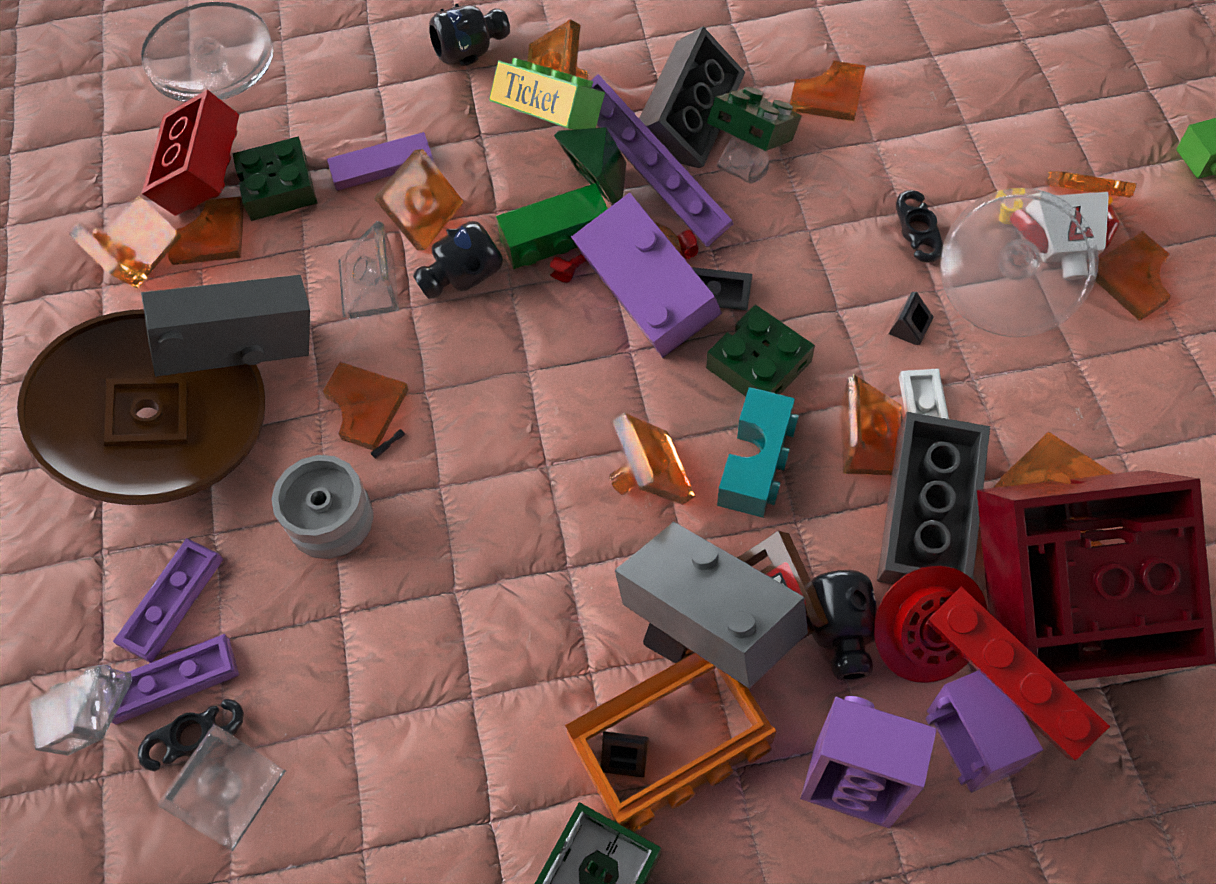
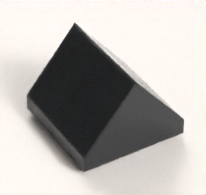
[888,292,934,345]
[601,731,649,778]

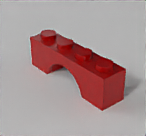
[927,586,1111,761]

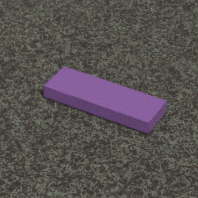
[327,132,434,191]
[113,538,223,663]
[101,634,239,725]

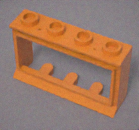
[565,653,776,832]

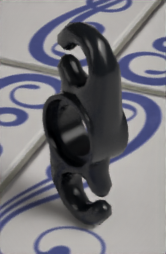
[895,190,944,263]
[138,699,244,772]

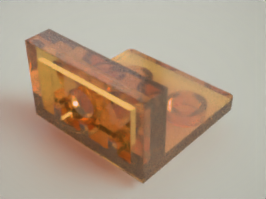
[69,196,181,289]

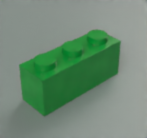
[496,183,608,269]

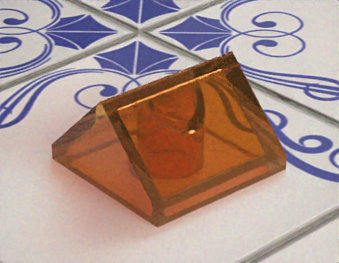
[841,375,903,475]

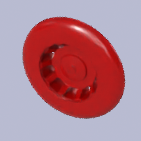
[874,566,987,683]

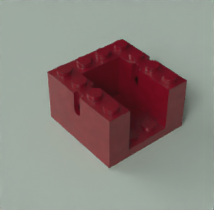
[977,470,1216,682]

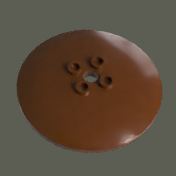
[17,309,265,505]

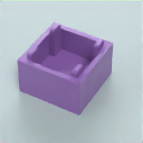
[926,670,1043,793]

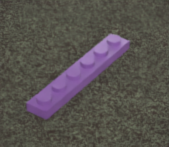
[591,74,733,247]

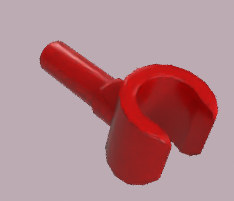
[675,230,699,259]
[550,253,587,283]

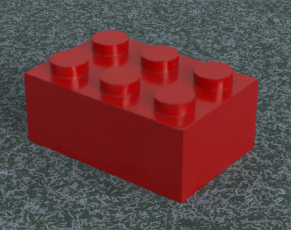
[141,89,240,216]

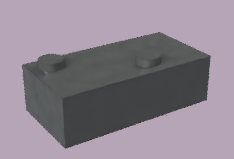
[141,275,310,376]
[877,412,991,584]
[615,522,808,689]

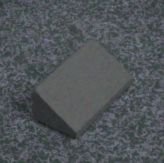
[691,267,752,311]

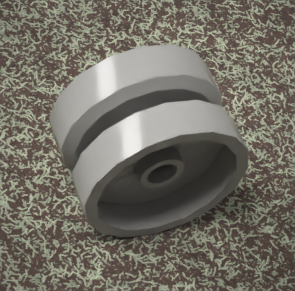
[271,455,374,559]

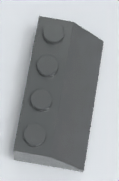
[639,26,745,168]

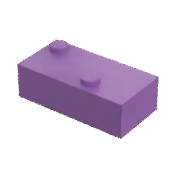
[571,192,722,358]
[800,696,937,828]

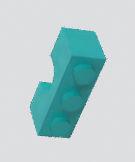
[717,387,799,518]

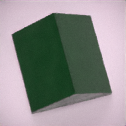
[554,127,627,205]

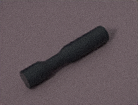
[371,429,405,459]

